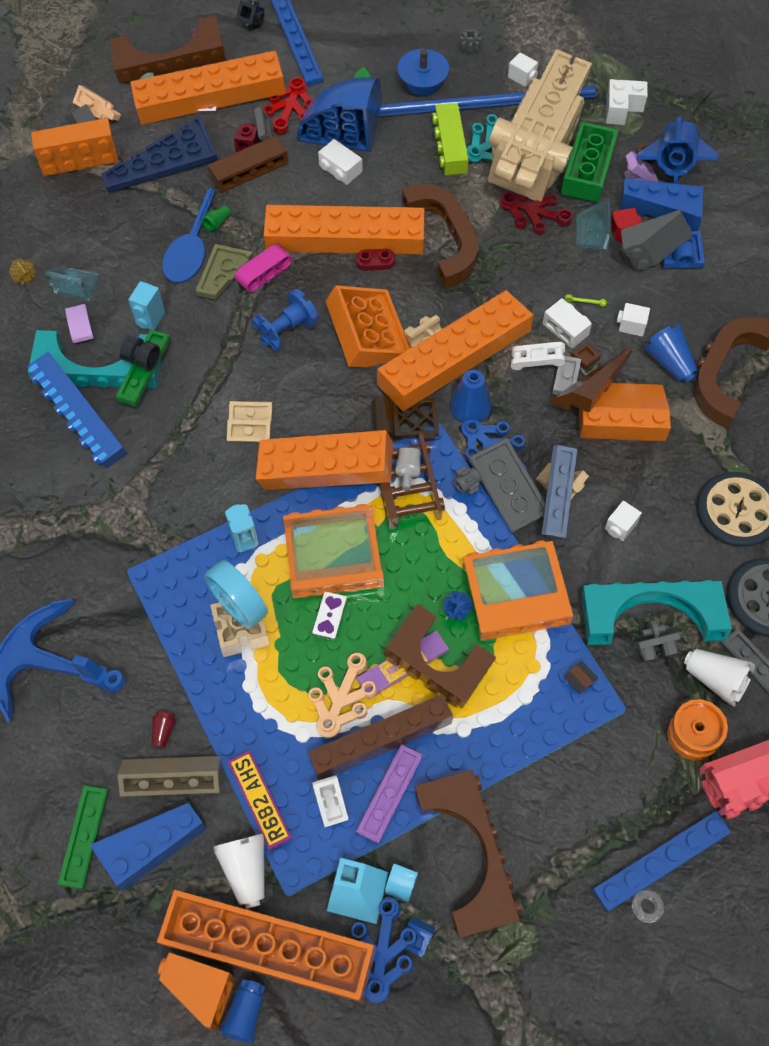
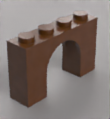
[383,603,496,708]

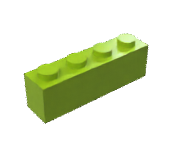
[432,103,468,175]

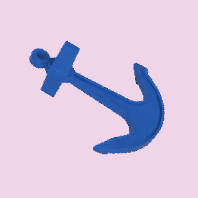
[0,599,126,723]

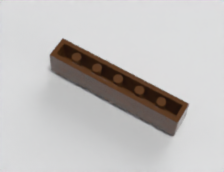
[308,694,453,781]

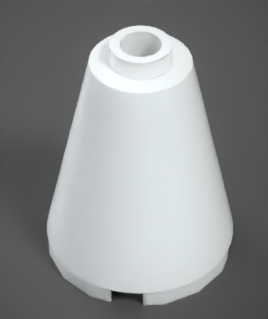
[684,649,755,707]
[214,834,264,909]

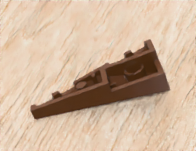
[551,348,632,412]

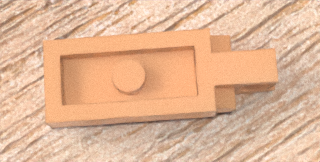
[73,85,121,121]

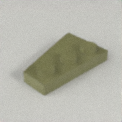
[196,244,254,300]

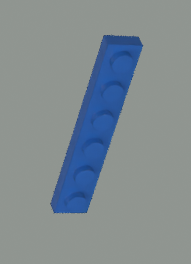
[592,811,731,913]

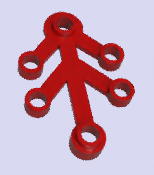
[263,77,313,135]

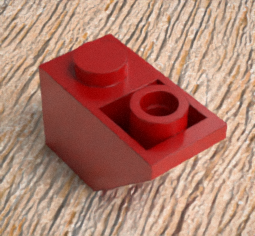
[609,208,642,244]

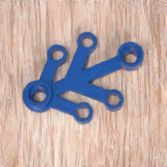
[461,419,527,471]
[351,897,418,1003]

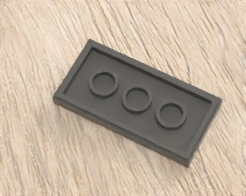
[468,438,546,533]

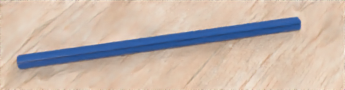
[379,86,596,117]

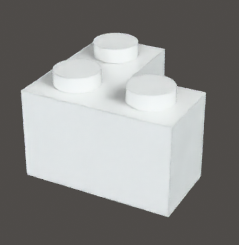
[606,79,647,125]

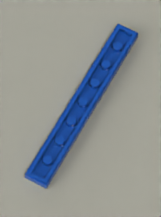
[270,0,323,86]

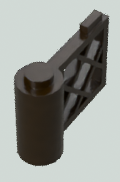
[371,397,439,441]

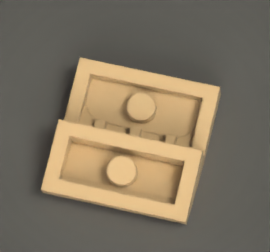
[227,401,273,442]

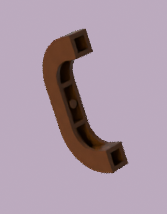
[402,184,478,289]
[694,317,769,429]

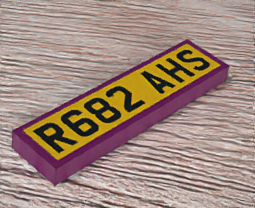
[228,750,292,851]

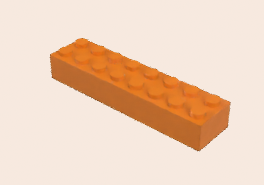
[130,50,286,125]
[264,205,424,255]
[377,290,534,411]
[157,890,376,1003]

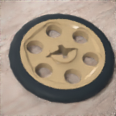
[697,472,769,547]

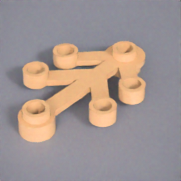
[308,653,377,738]

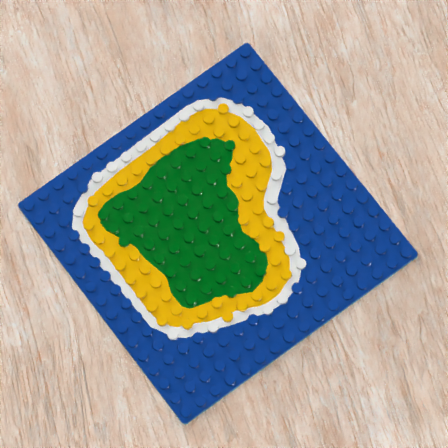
[127,423,626,896]

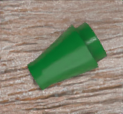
[202,205,231,231]

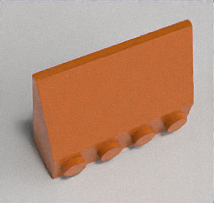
[325,285,410,367]
[579,383,671,441]

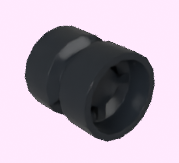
[120,334,160,371]

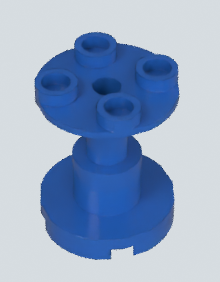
[251,289,319,351]

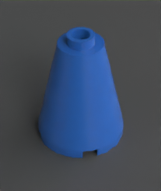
[643,323,698,383]
[450,370,492,423]

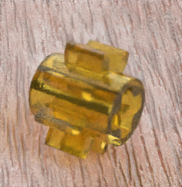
[8,259,36,284]

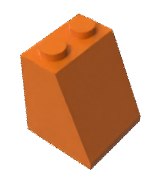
[158,953,235,1032]

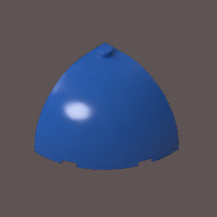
[297,77,382,152]

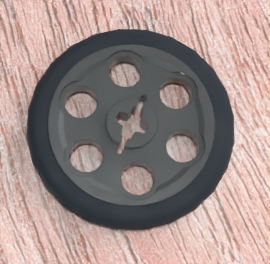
[727,558,769,637]

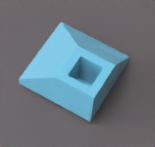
[327,858,389,924]

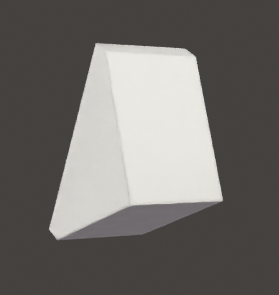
[312,775,349,827]

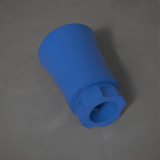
[218,979,265,1044]

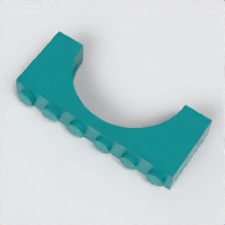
[28,330,162,389]
[581,580,732,645]

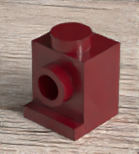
[234,123,259,152]

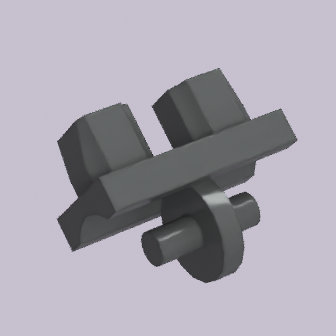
[632,620,680,661]

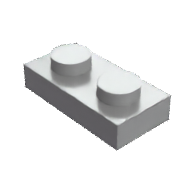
[552,356,581,395]

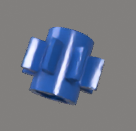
[444,591,472,620]

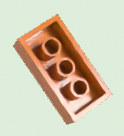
[31,118,119,176]

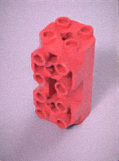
[699,740,769,820]

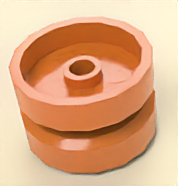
[667,699,728,761]

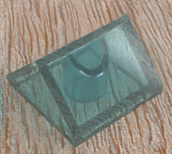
[576,198,611,249]
[45,266,100,301]

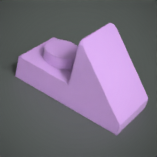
[624,151,658,182]

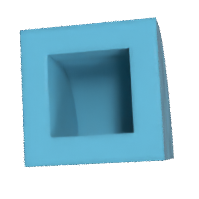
[385,864,418,903]

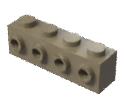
[117,756,222,796]

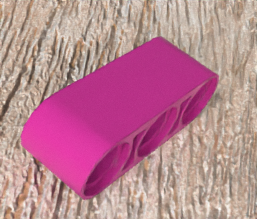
[235,244,292,292]

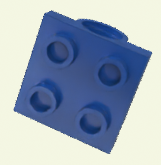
[662,225,705,268]

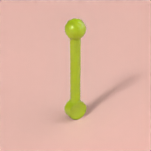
[564,295,607,307]

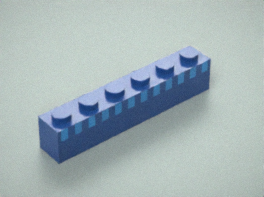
[27,351,128,469]

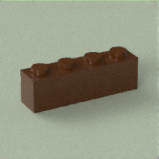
[208,136,288,194]

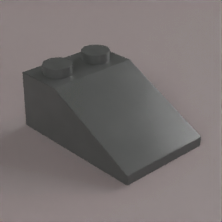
[621,210,692,271]

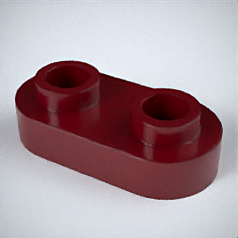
[355,249,395,271]

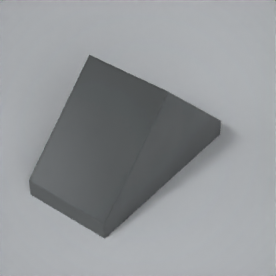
[65,104,97,125]

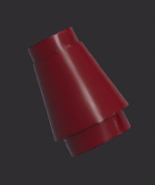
[151,711,176,748]

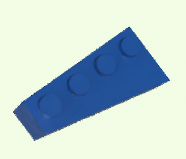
[620,178,703,231]
[90,803,206,891]

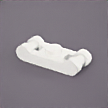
[511,342,565,370]

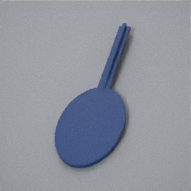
[163,188,215,283]

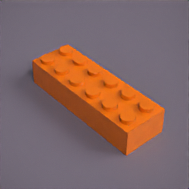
[256,430,393,490]

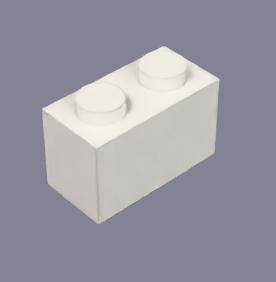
[318,139,362,185]
[543,299,592,349]

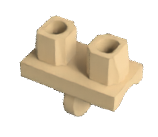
[404,315,442,348]

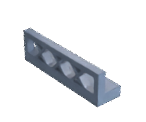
[541,445,577,538]

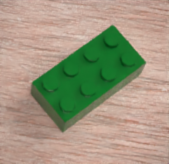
[561,122,619,203]

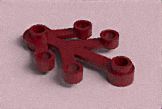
[499,192,573,235]

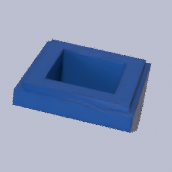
[405,917,435,957]

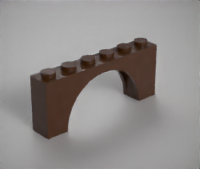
[109,15,226,84]
[414,770,521,940]

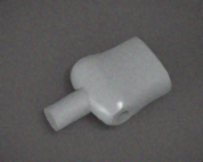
[395,448,421,490]

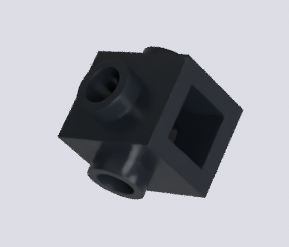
[236,0,265,28]

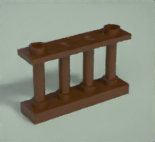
[379,433,445,529]

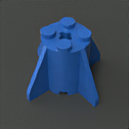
[637,117,718,184]

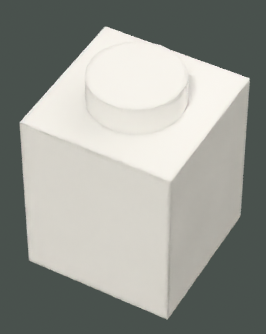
[508,53,538,87]
[617,303,650,336]
[605,501,642,541]

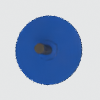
[397,49,449,95]

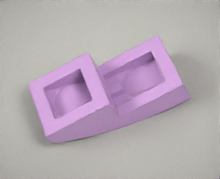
[65,304,93,343]

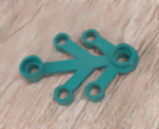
[466,114,498,163]

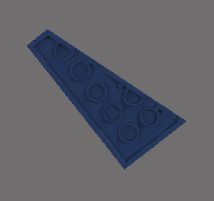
[101,115,218,193]

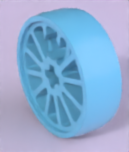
[203,560,268,629]

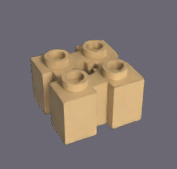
[211,603,270,657]

